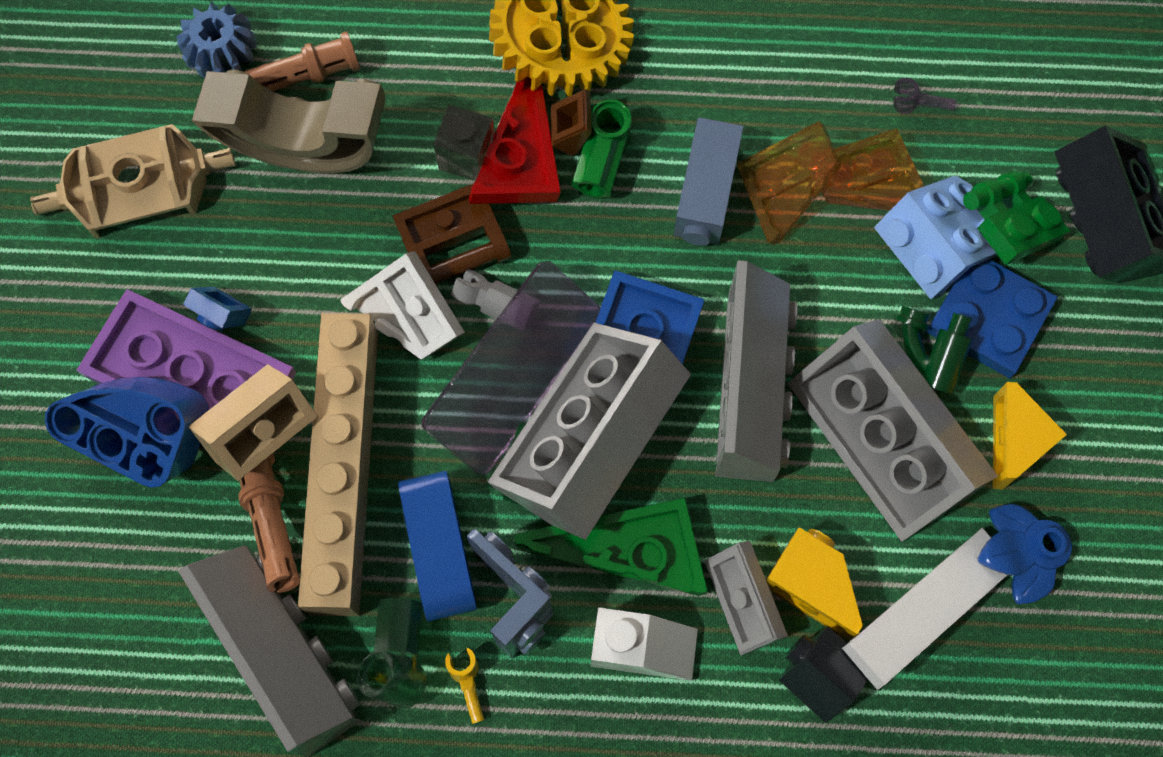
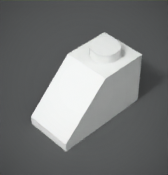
[591,607,698,681]

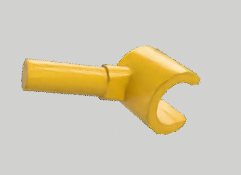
[445,648,484,724]

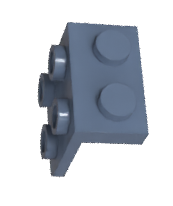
[467,529,553,659]

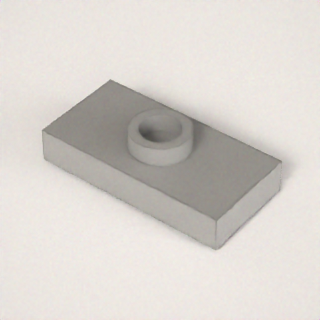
[704,540,788,655]

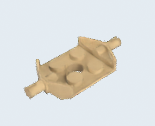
[30,124,236,239]

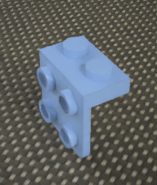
[874,176,997,299]

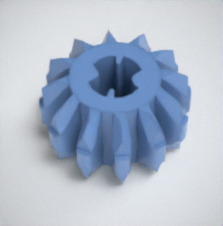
[177,1,257,79]

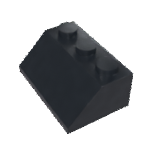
[1054,125,1163,283]

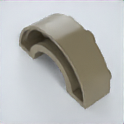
[192,70,385,173]

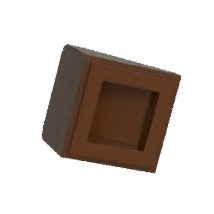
[551,89,592,156]

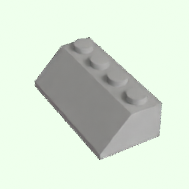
[715,260,797,482]
[787,319,998,542]
[488,323,691,540]
[178,545,361,757]

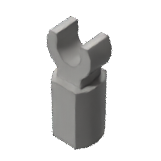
[451,269,538,332]

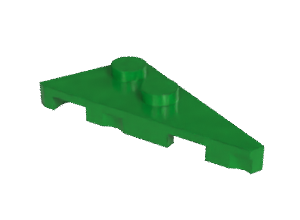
[514,498,707,596]

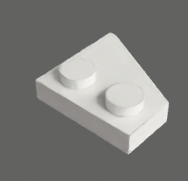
[340,251,465,359]

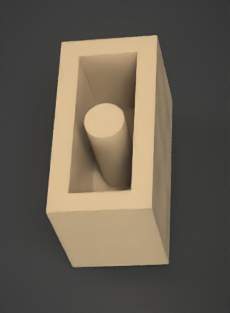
[188,364,318,481]

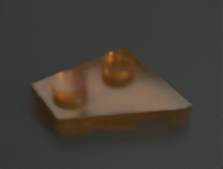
[736,121,841,245]

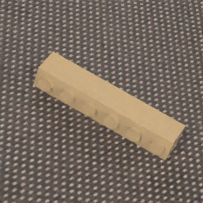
[298,313,378,616]

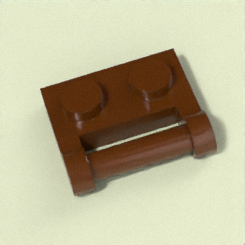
[392,183,512,288]

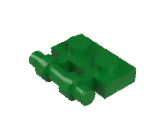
[963,171,1070,265]

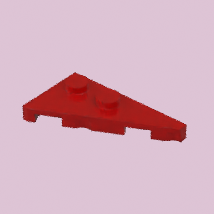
[469,77,561,204]

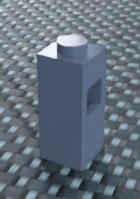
[674,117,743,246]

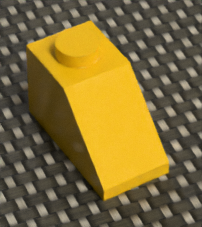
[766,527,863,641]

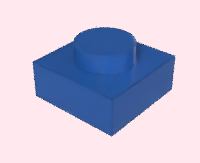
[183,286,252,331]

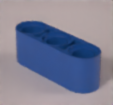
[398,470,478,622]

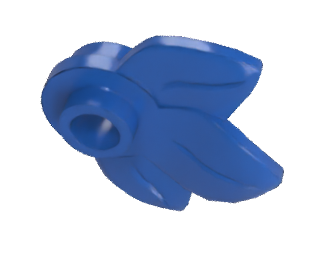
[977,504,1072,605]

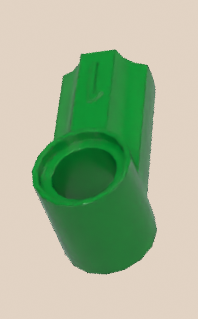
[572,99,631,199]

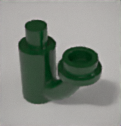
[894,306,973,394]

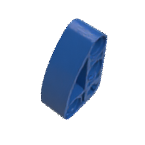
[45,377,209,488]

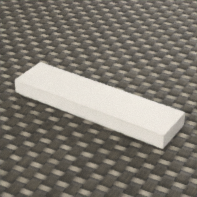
[842,528,1007,690]

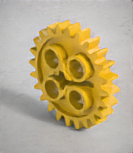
[489,0,634,97]

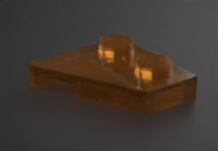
[810,128,924,210]

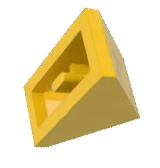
[993,382,1067,490]

